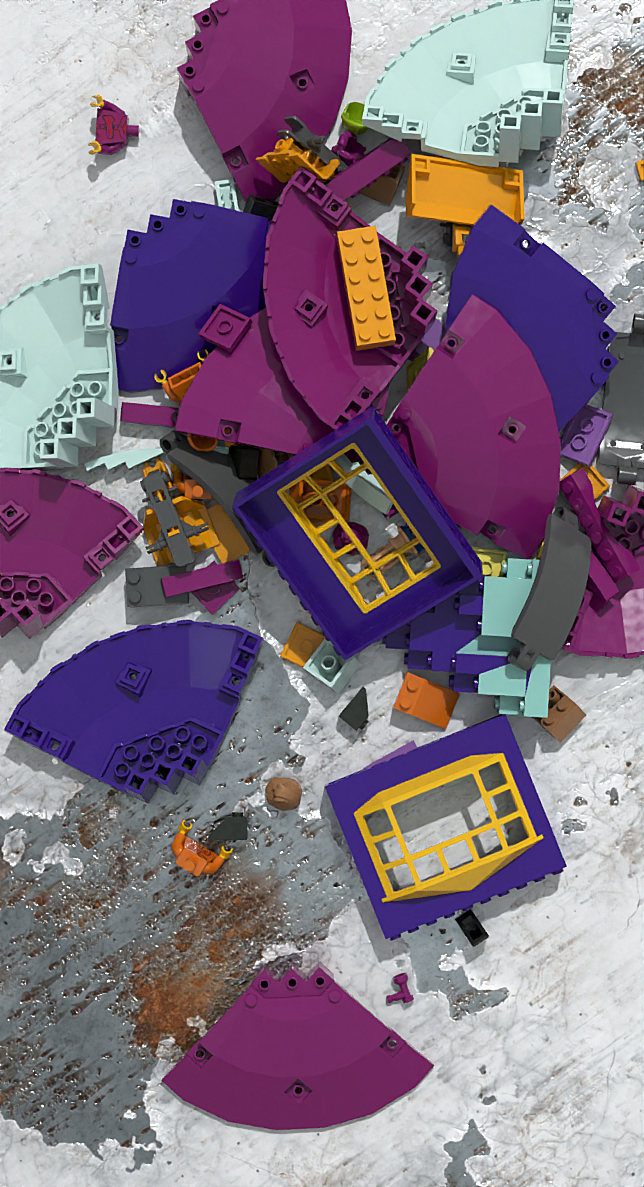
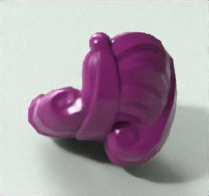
[331,131,366,166]
[332,522,369,556]

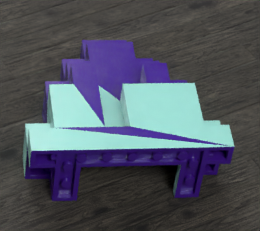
[382,558,551,718]

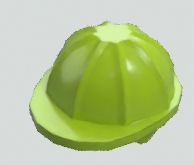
[341,102,369,135]

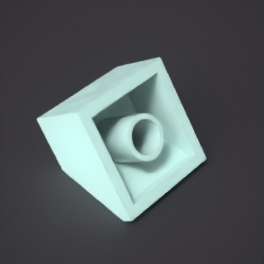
[303,639,361,695]

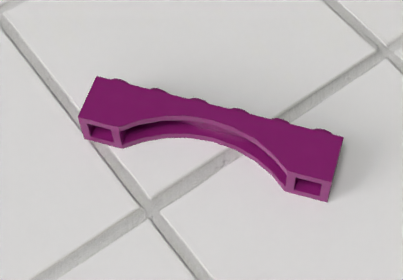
[560,469,640,583]

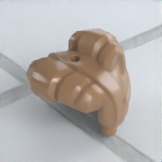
[265,777,302,811]

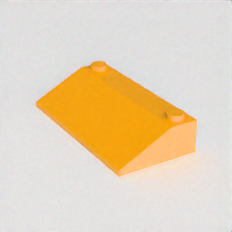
[406,154,525,226]

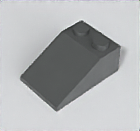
[125,565,189,607]

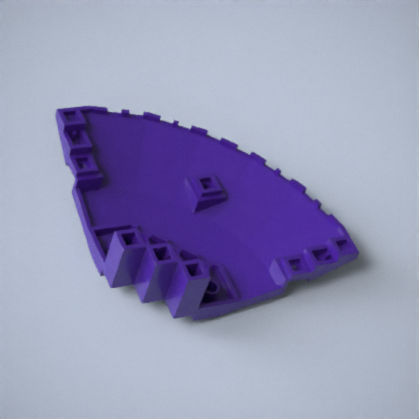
[110,199,271,393]
[444,205,619,433]
[4,619,264,804]

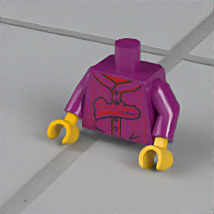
[88,95,140,155]

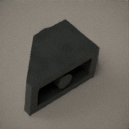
[243,194,279,221]
[339,687,369,731]
[208,812,248,840]

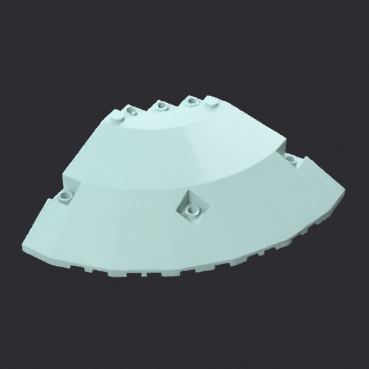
[362,0,574,167]
[0,264,119,470]

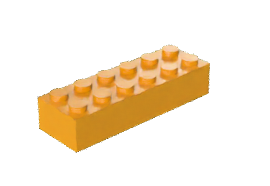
[336,226,396,351]

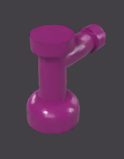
[387,973,414,1003]

